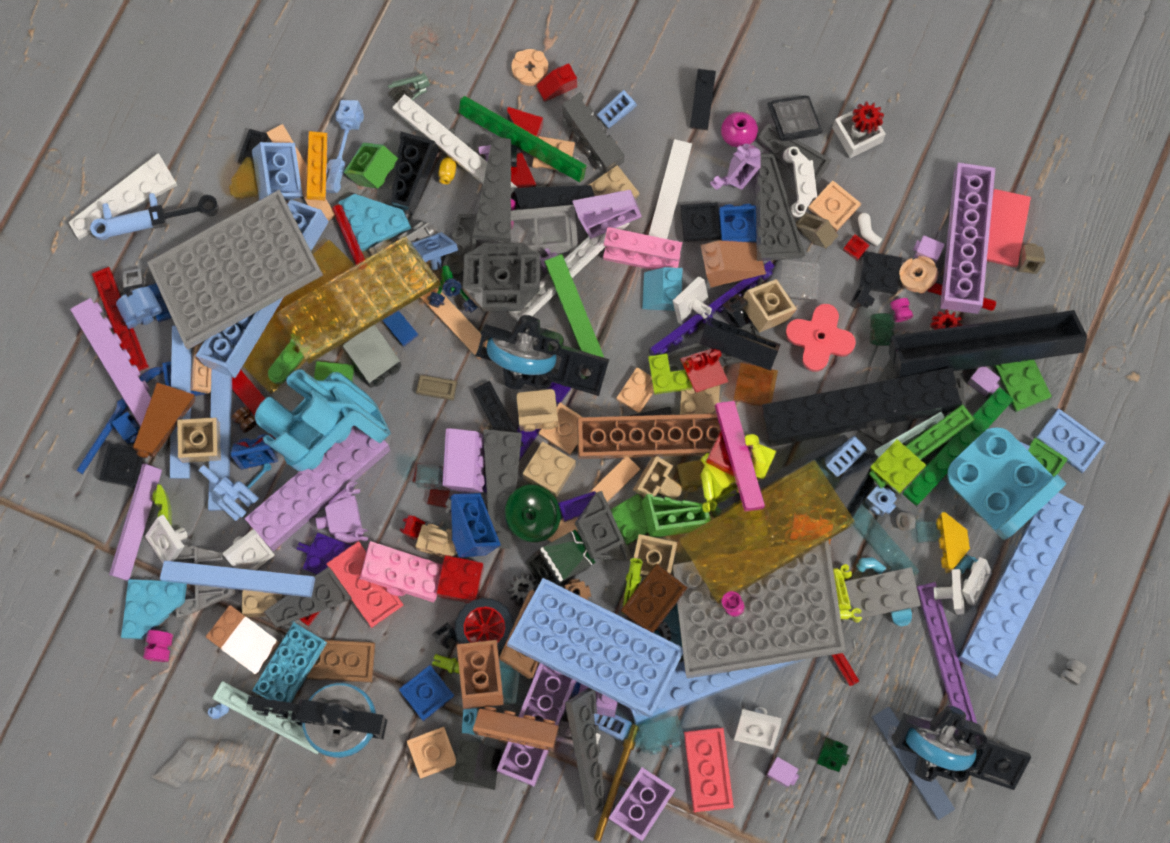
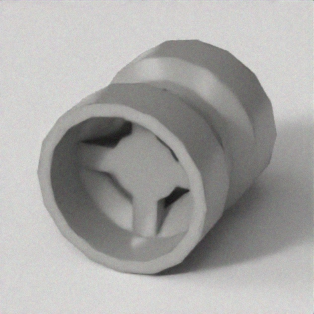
[1060,659,1087,686]

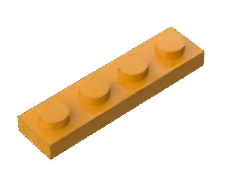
[306,131,327,201]

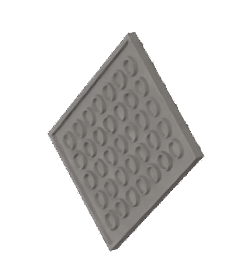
[147,190,323,349]
[673,537,846,679]

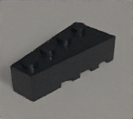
[391,131,439,216]
[514,185,594,230]

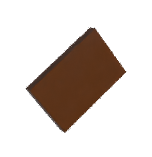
[620,563,688,633]

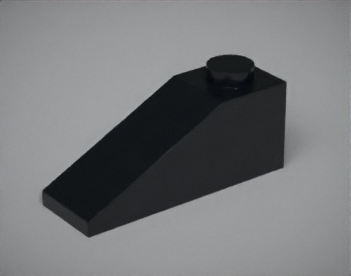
[690,69,716,131]

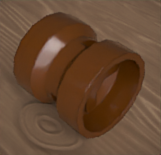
[231,406,257,433]

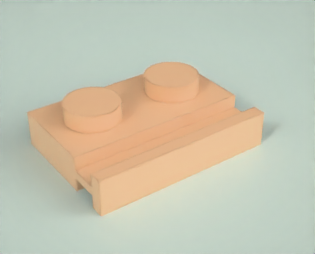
[616,368,654,413]

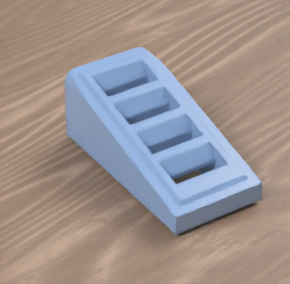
[597,90,637,128]
[825,436,867,477]
[594,714,632,742]

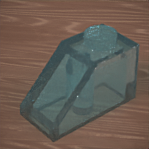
[415,464,455,491]

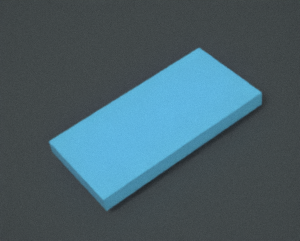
[252,622,327,703]

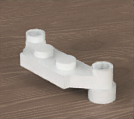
[783,147,817,218]

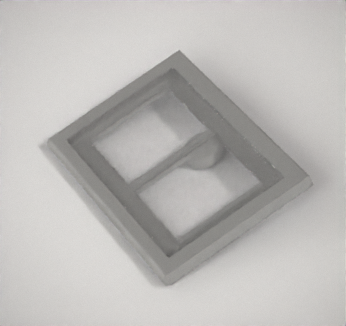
[498,205,578,255]

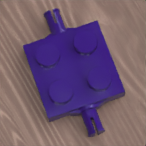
[297,532,351,574]

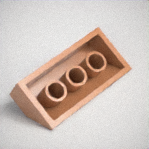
[473,706,559,752]

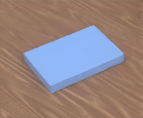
[1036,408,1106,473]

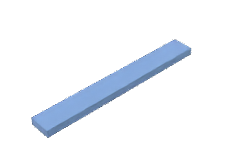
[170,326,192,479]
[208,369,232,511]
[160,561,315,597]

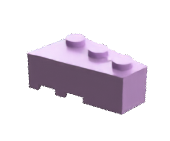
[573,190,642,239]

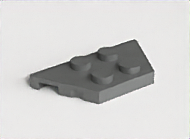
[575,491,632,561]

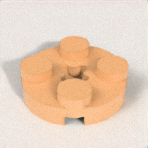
[512,49,548,86]
[900,256,939,294]

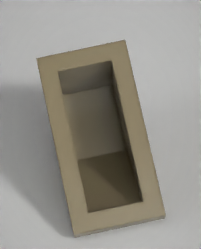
[796,212,838,249]
[1018,243,1045,274]

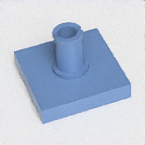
[408,232,458,270]

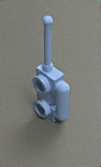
[326,130,349,193]

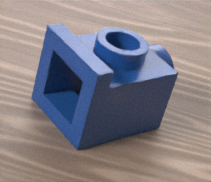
[112,411,140,445]

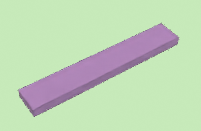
[109,464,162,581]

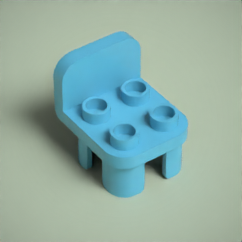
[255,369,391,471]
[947,427,1067,540]

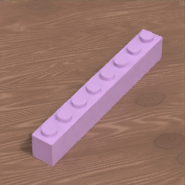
[70,298,152,427]

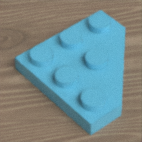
[339,194,411,252]
[121,579,187,640]

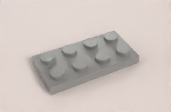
[843,567,921,623]

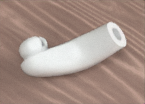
[858,213,882,246]

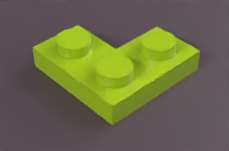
[648,354,692,395]

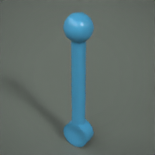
[246,463,272,489]

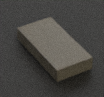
[416,375,457,401]

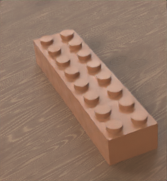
[577,414,721,459]

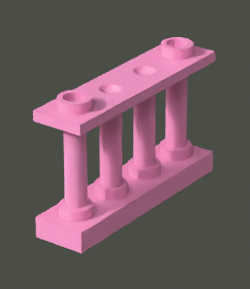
[603,227,682,270]

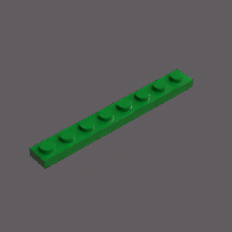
[458,96,587,183]
[902,387,1014,507]

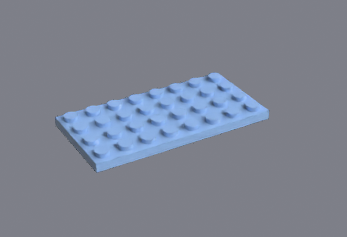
[507,578,683,719]

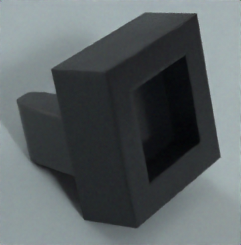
[850,286,875,309]
[432,622,457,649]

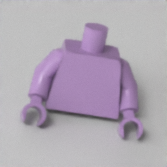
[710,144,761,190]
[316,482,368,543]

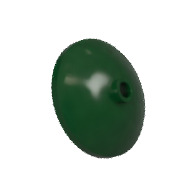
[504,485,561,543]

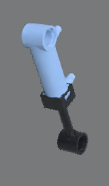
[90,193,219,240]

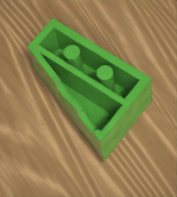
[641,494,711,537]

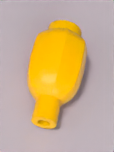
[438,155,456,185]

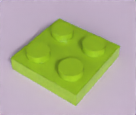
[870,439,926,494]

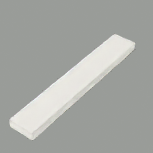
[649,139,692,239]

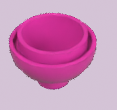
[721,112,758,148]

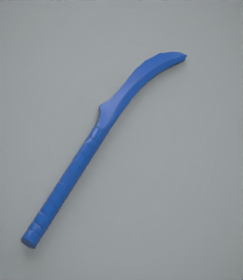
[76,367,164,475]

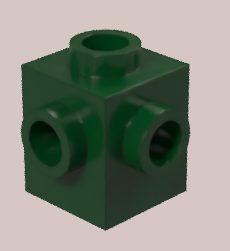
[816,737,850,772]

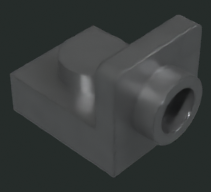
[122,268,144,297]

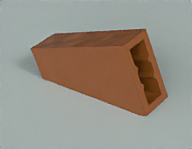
[133,383,196,458]

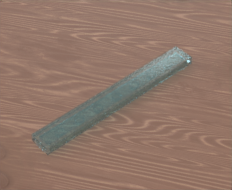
[806,459,920,576]

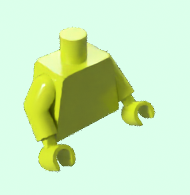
[745,434,777,481]
[700,453,739,513]
[833,564,862,623]

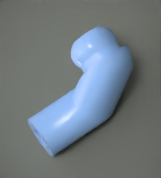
[208,703,229,719]

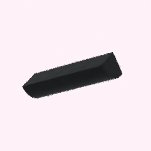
[699,317,781,371]
[822,453,878,527]

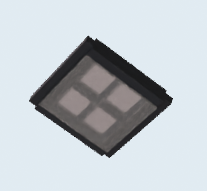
[767,95,823,141]

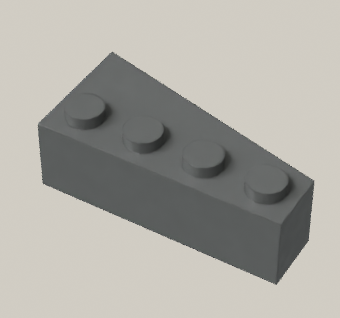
[562,92,624,173]

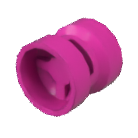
[890,298,913,322]
[722,591,745,617]

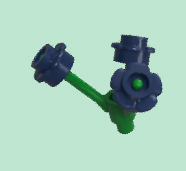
[427,266,478,313]

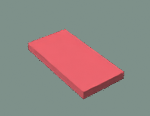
[987,189,1031,268]
[327,541,403,628]
[684,728,734,813]

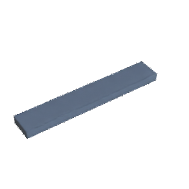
[872,706,955,820]

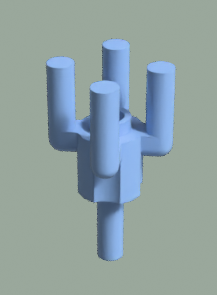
[198,465,259,521]

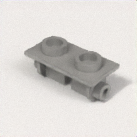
[395,221,434,254]

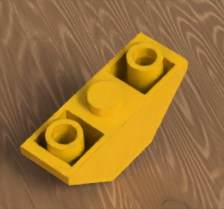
[936,512,970,573]

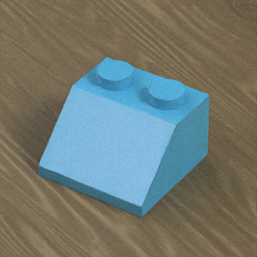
[642,267,683,311]

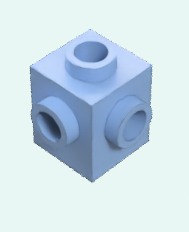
[335,100,364,130]
[864,485,897,517]

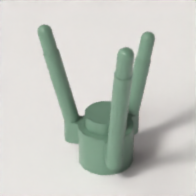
[388,73,430,100]

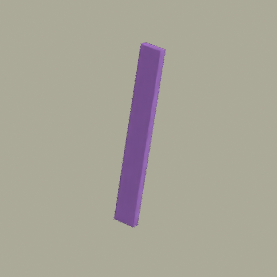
[917,582,978,736]

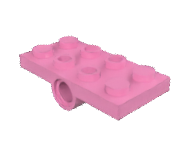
[359,541,443,603]

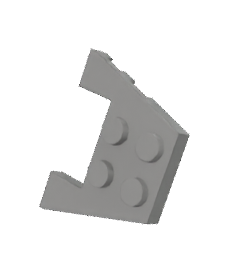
[176,544,235,619]

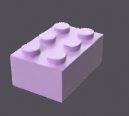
[608,767,676,842]

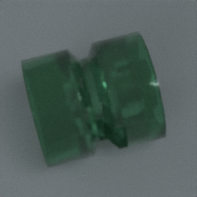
[869,313,895,346]

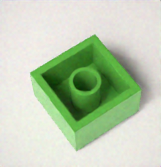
[343,142,398,189]

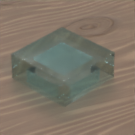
[916,521,938,543]

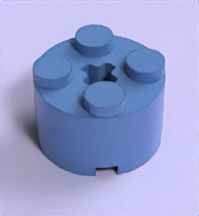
[116,287,162,329]

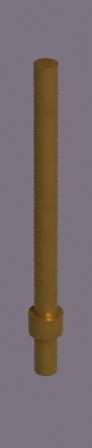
[593,724,639,842]

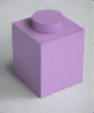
[913,236,944,265]
[967,367,1000,397]
[766,757,799,788]

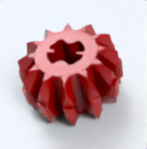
[852,101,884,134]
[930,309,963,330]

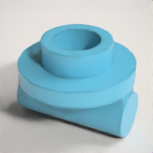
[891,608,912,626]

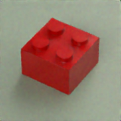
[437,555,484,603]

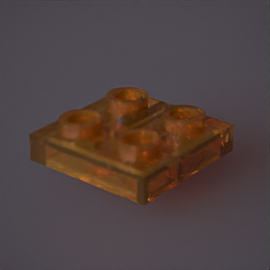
[733,363,778,407]

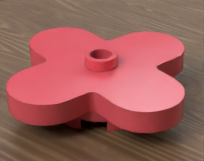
[786,304,856,372]

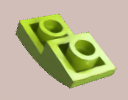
[153,484,172,525]

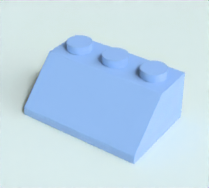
[252,142,303,201]

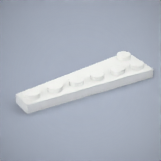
[68,153,177,240]

